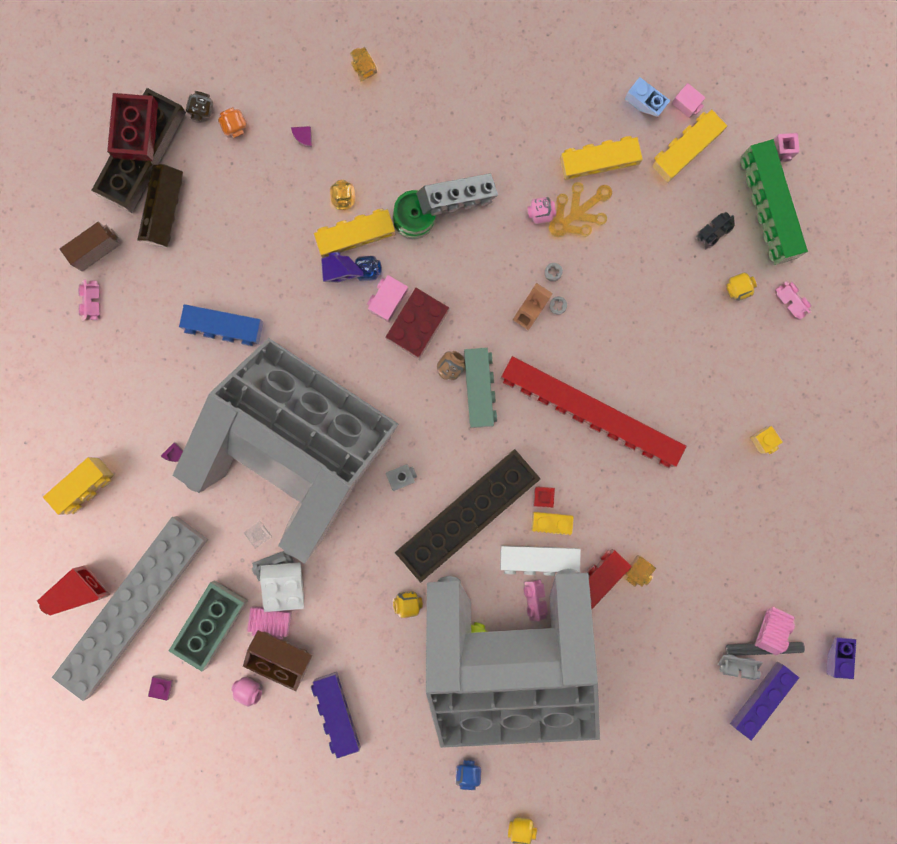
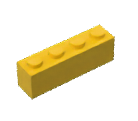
[652,109,727,183]
[560,136,643,180]
[314,208,396,258]

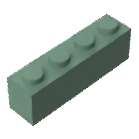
[464,348,497,428]

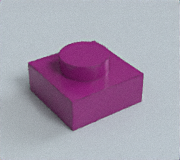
[148,676,173,701]

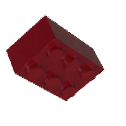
[107,93,158,161]
[385,288,449,360]

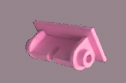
[78,279,100,321]
[776,281,812,320]
[524,580,548,621]

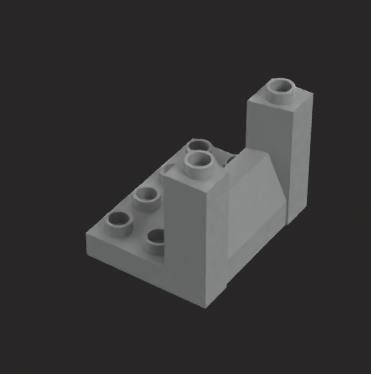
[172,338,398,564]
[426,569,600,748]

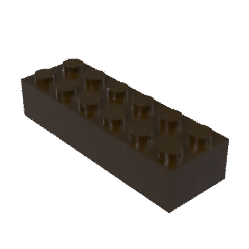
[91,88,186,213]

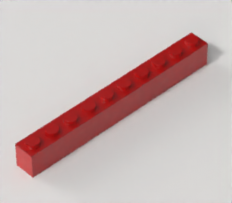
[501,356,687,469]

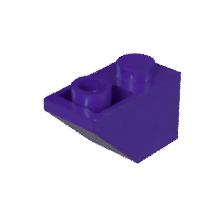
[827,637,856,679]

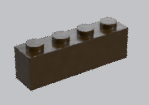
[137,164,183,247]

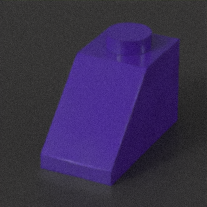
[321,252,363,283]

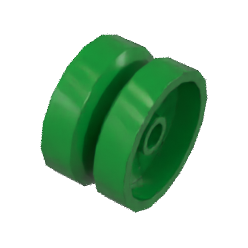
[392,190,436,239]

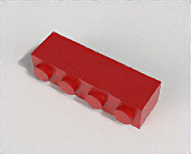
[587,549,632,610]

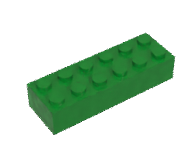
[740,139,808,265]

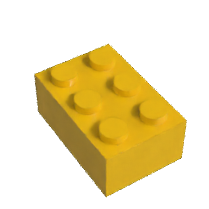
[43,457,114,515]

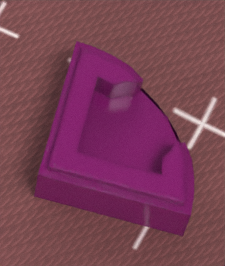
[291,126,312,147]
[161,442,184,462]

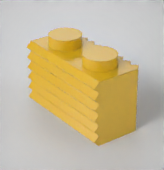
[531,512,574,535]

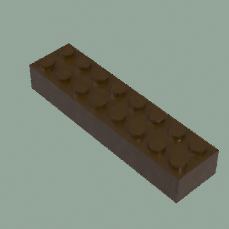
[395,449,541,583]

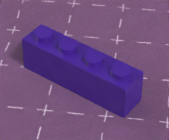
[730,662,800,741]
[311,672,361,758]

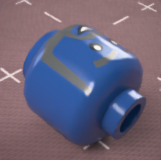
[455,760,481,790]

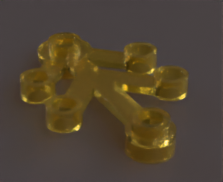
[549,182,612,237]

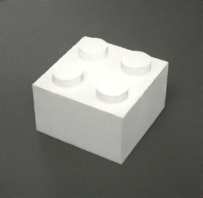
[260,562,304,612]

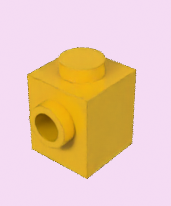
[750,426,783,454]

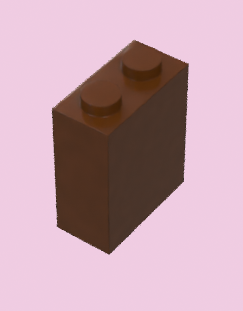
[60,221,120,272]

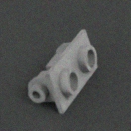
[252,551,294,581]
[718,655,762,680]

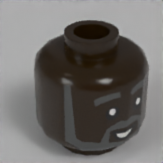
[186,91,213,122]

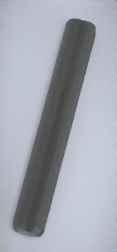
[726,642,805,656]

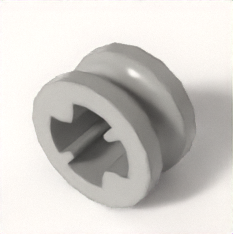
[545,263,563,281]
[550,296,567,315]

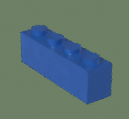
[179,304,263,347]

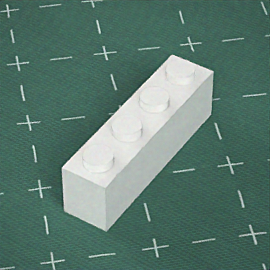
[500,545,581,576]

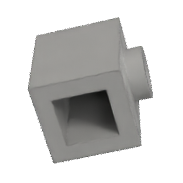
[386,464,417,491]

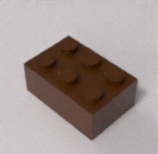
[243,630,312,691]

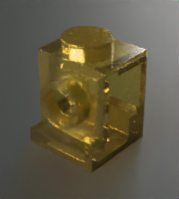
[350,47,377,82]

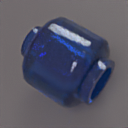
[355,255,382,281]

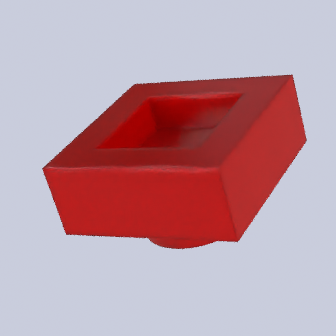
[533,487,555,508]

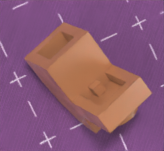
[513,283,553,330]

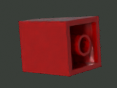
[37,566,110,616]

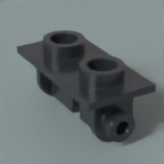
[696,212,735,250]

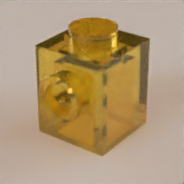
[625,555,656,587]

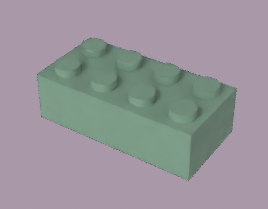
[168,580,248,672]

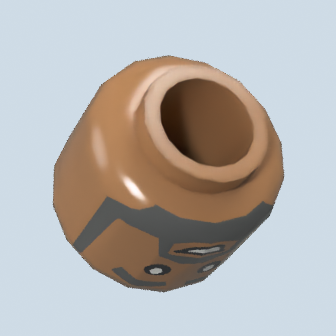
[437,351,465,380]

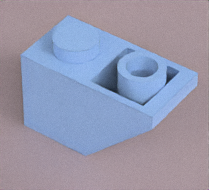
[625,77,671,117]

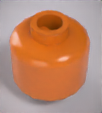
[218,107,247,138]

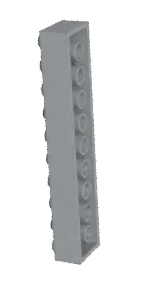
[51,516,208,701]

